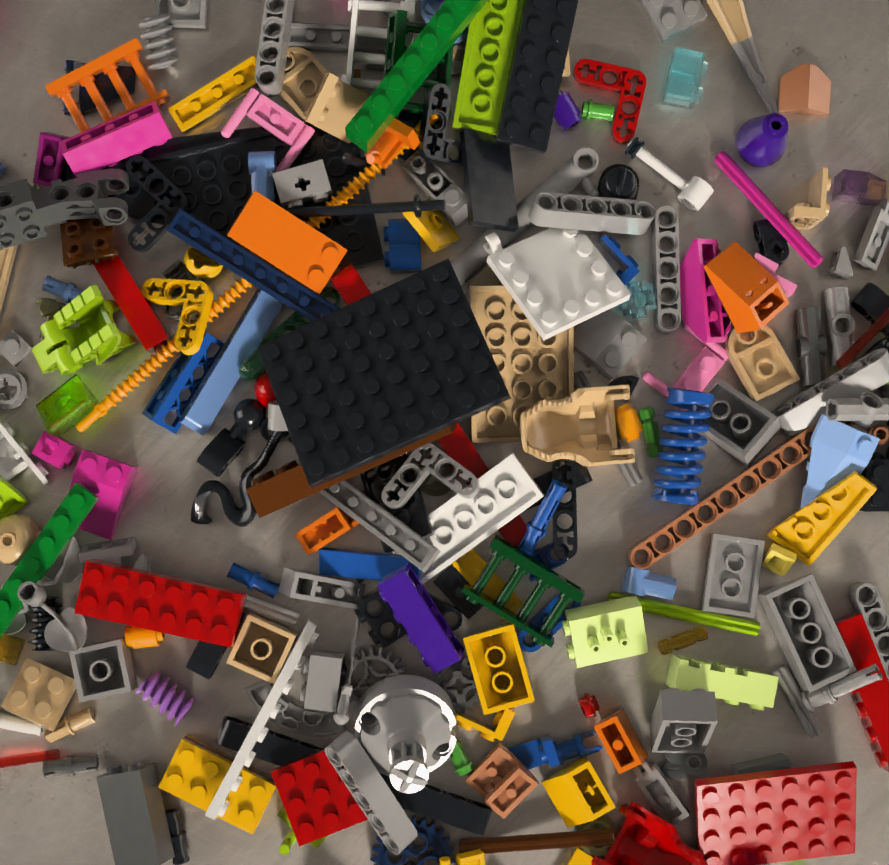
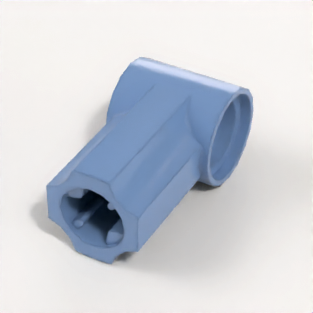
[248,151,277,202]
[622,566,677,600]

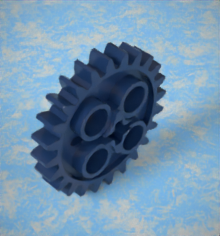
[370,814,456,865]

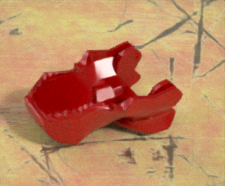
[591,801,707,865]

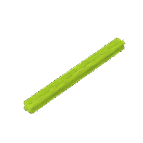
[607,591,760,636]

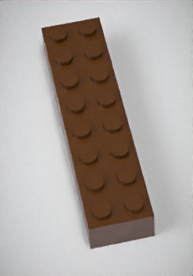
[246,424,458,518]

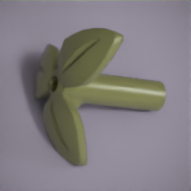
[36,298,67,340]

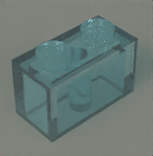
[662,47,708,110]

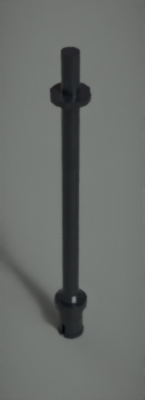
[240,194,446,218]

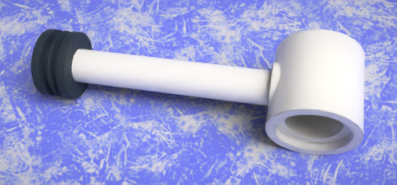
[625,137,714,212]

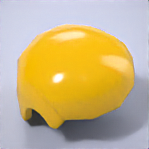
[184,246,223,280]

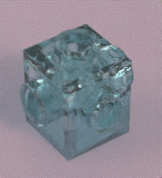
[618,281,657,319]

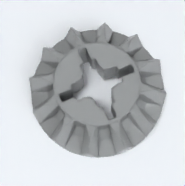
[0,369,29,410]

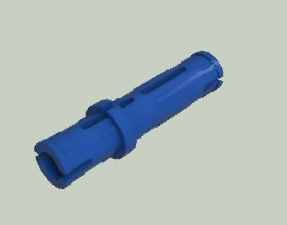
[517,479,568,556]

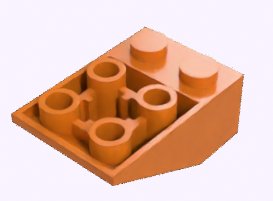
[703,241,790,334]

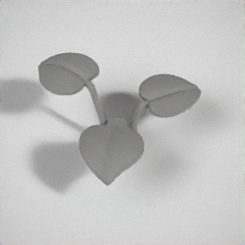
[4,537,88,652]

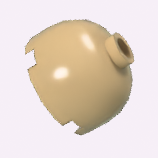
[0,514,41,566]

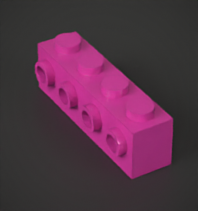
[60,100,172,178]

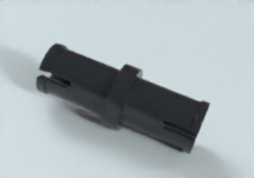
[165,808,190,865]

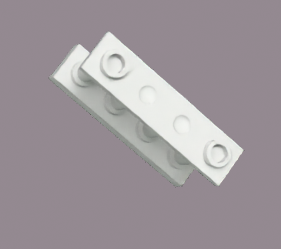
[341,0,417,90]

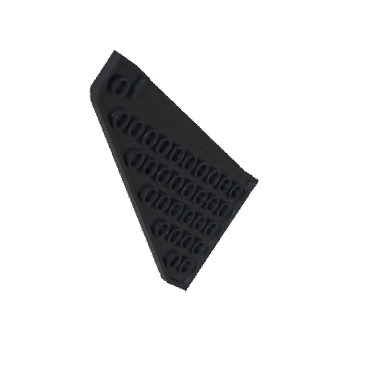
[61,122,385,269]

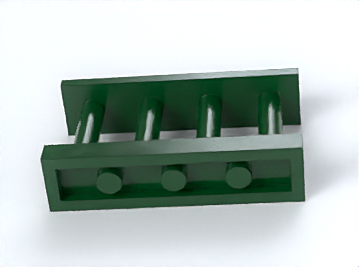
[384,10,454,125]
[461,534,585,647]

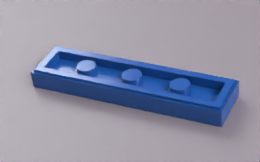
[319,547,421,581]

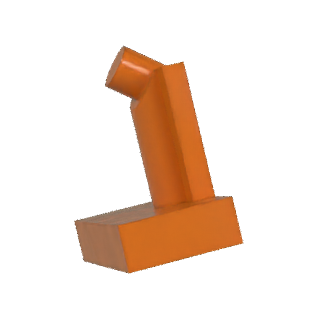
[365,119,420,169]

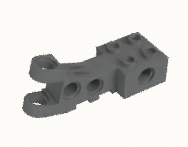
[0,168,129,250]

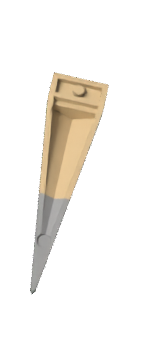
[706,0,780,114]

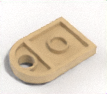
[269,47,329,124]
[725,325,800,402]

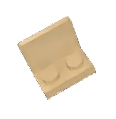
[304,73,370,143]
[784,167,831,229]

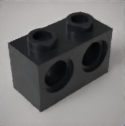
[354,587,407,648]

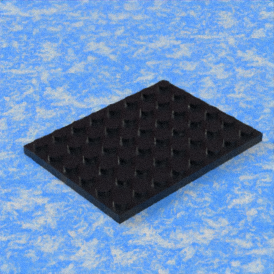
[257,258,511,489]

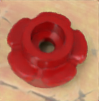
[578,693,600,718]

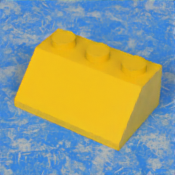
[463,622,535,715]

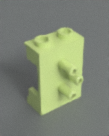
[562,595,649,668]

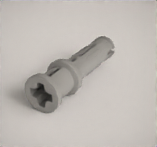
[801,663,883,713]

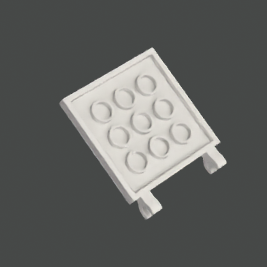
[483,228,631,341]

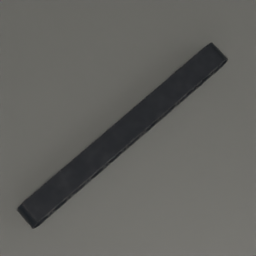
[215,716,492,835]

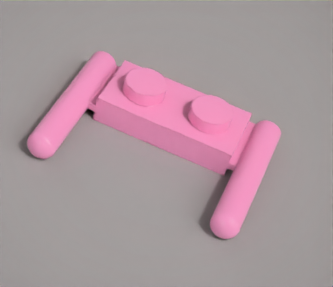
[221,88,315,172]
[642,323,728,411]

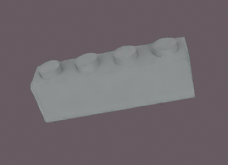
[758,574,857,693]

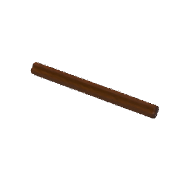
[459,829,615,854]

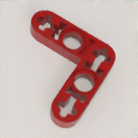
[573,59,646,144]

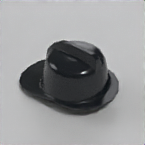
[597,164,639,200]

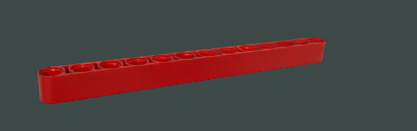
[330,263,527,547]

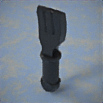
[342,152,386,176]

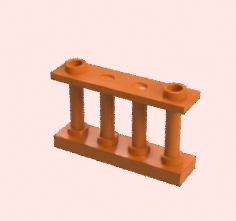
[45,37,169,132]

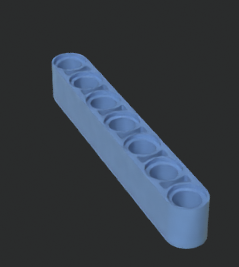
[179,288,283,435]

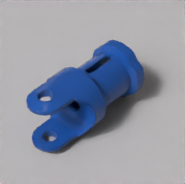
[553,730,602,765]

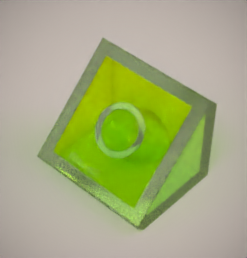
[36,374,99,437]

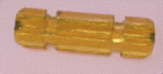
[657,626,708,655]

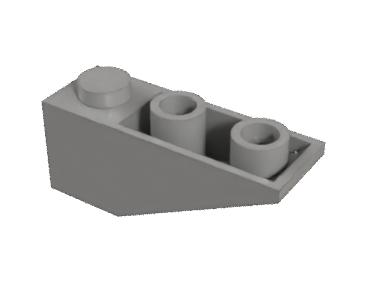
[401,150,468,227]

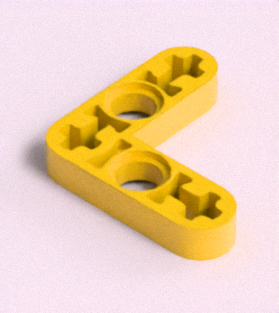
[141,278,214,355]

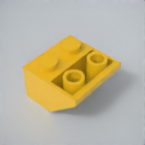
[541,756,616,828]

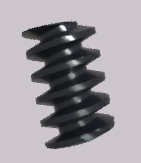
[28,596,63,651]

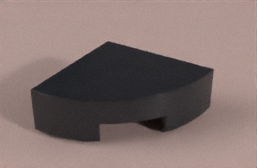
[607,376,640,401]

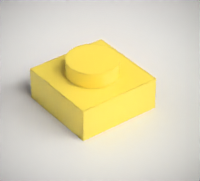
[762,543,797,577]

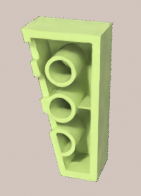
[666,653,779,711]

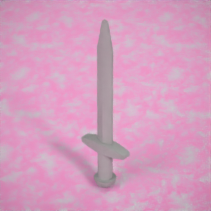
[333,617,360,725]

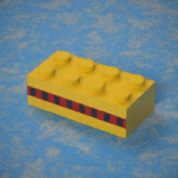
[158,734,276,835]

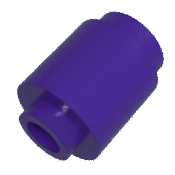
[554,90,582,131]

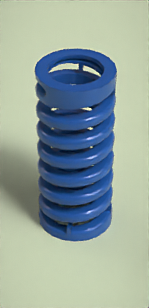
[651,387,715,505]

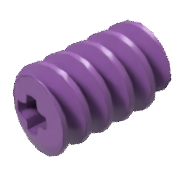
[135,670,194,726]

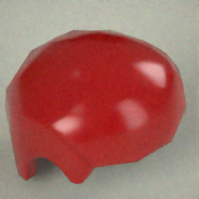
[254,371,277,408]

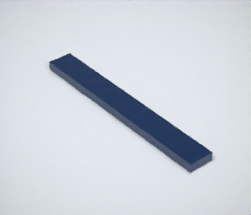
[166,208,340,322]

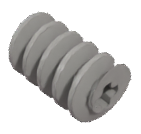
[139,14,178,70]

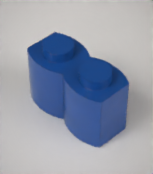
[383,218,422,273]

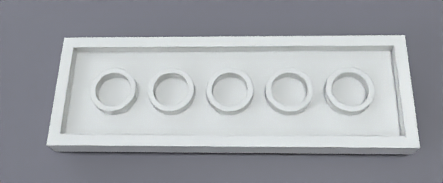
[392,453,544,584]

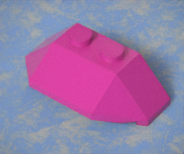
[680,238,732,343]

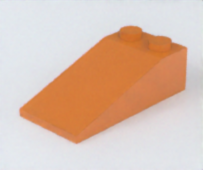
[227,190,347,294]

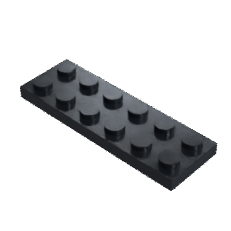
[495,0,578,154]

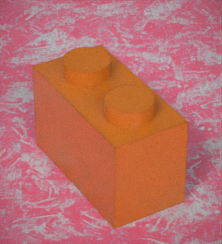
[594,709,648,774]

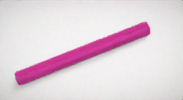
[714,151,824,268]

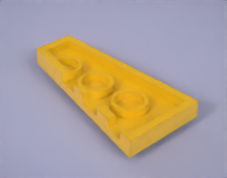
[767,471,877,566]

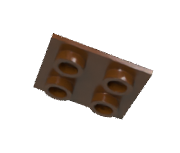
[60,218,120,269]

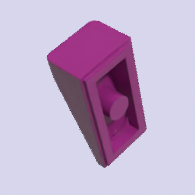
[33,132,70,186]

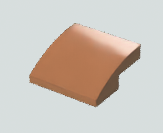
[465,742,539,819]

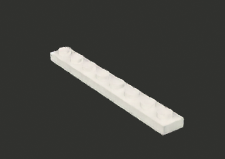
[205,621,319,820]

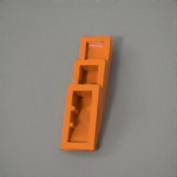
[294,490,366,556]

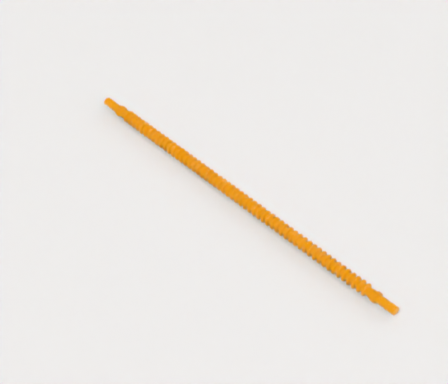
[75,107,442,433]

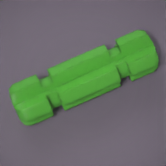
[639,407,664,458]

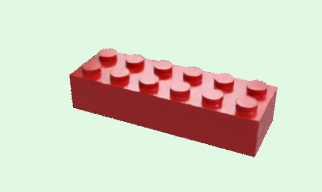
[74,559,247,647]

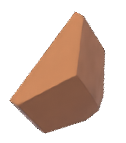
[778,64,831,116]

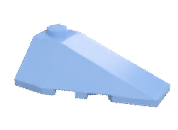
[800,414,880,509]

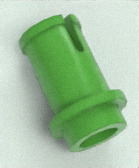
[581,99,615,121]
[450,740,473,776]

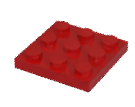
[271,749,368,847]

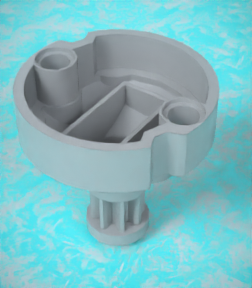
[354,675,457,794]

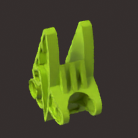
[32,284,136,375]

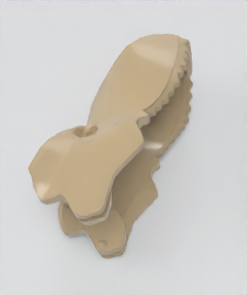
[520,385,635,467]

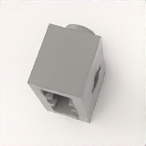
[272,159,333,208]

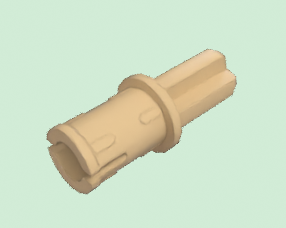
[44,707,97,743]

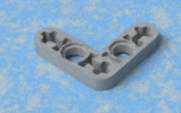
[381,443,480,509]

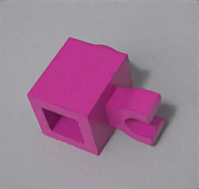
[31,431,78,469]

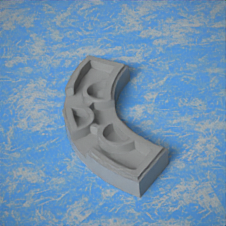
[245,680,347,737]

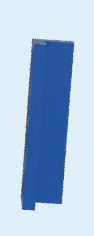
[142,332,224,434]

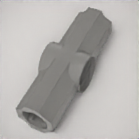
[824,286,856,366]
[826,392,889,427]

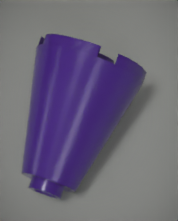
[736,113,788,168]

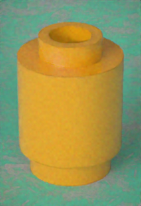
[614,403,644,442]
[124,626,165,649]

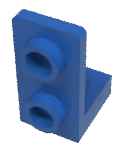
[598,234,640,285]
[507,734,560,769]

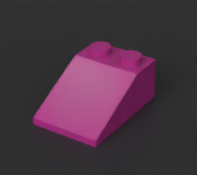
[70,449,138,540]

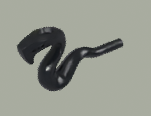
[191,431,284,527]

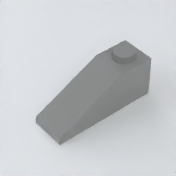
[278,567,366,609]

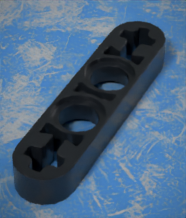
[551,459,578,560]

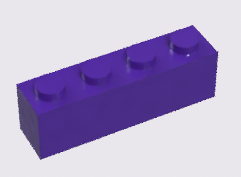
[378,563,465,674]

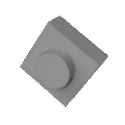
[0,329,33,366]

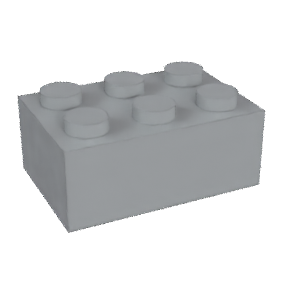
[649,688,718,754]

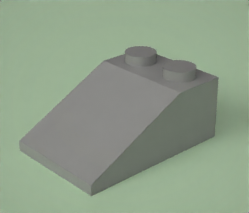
[574,309,648,381]
[687,376,781,468]

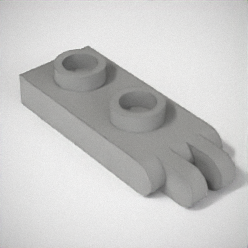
[853,199,889,271]
[632,759,690,825]

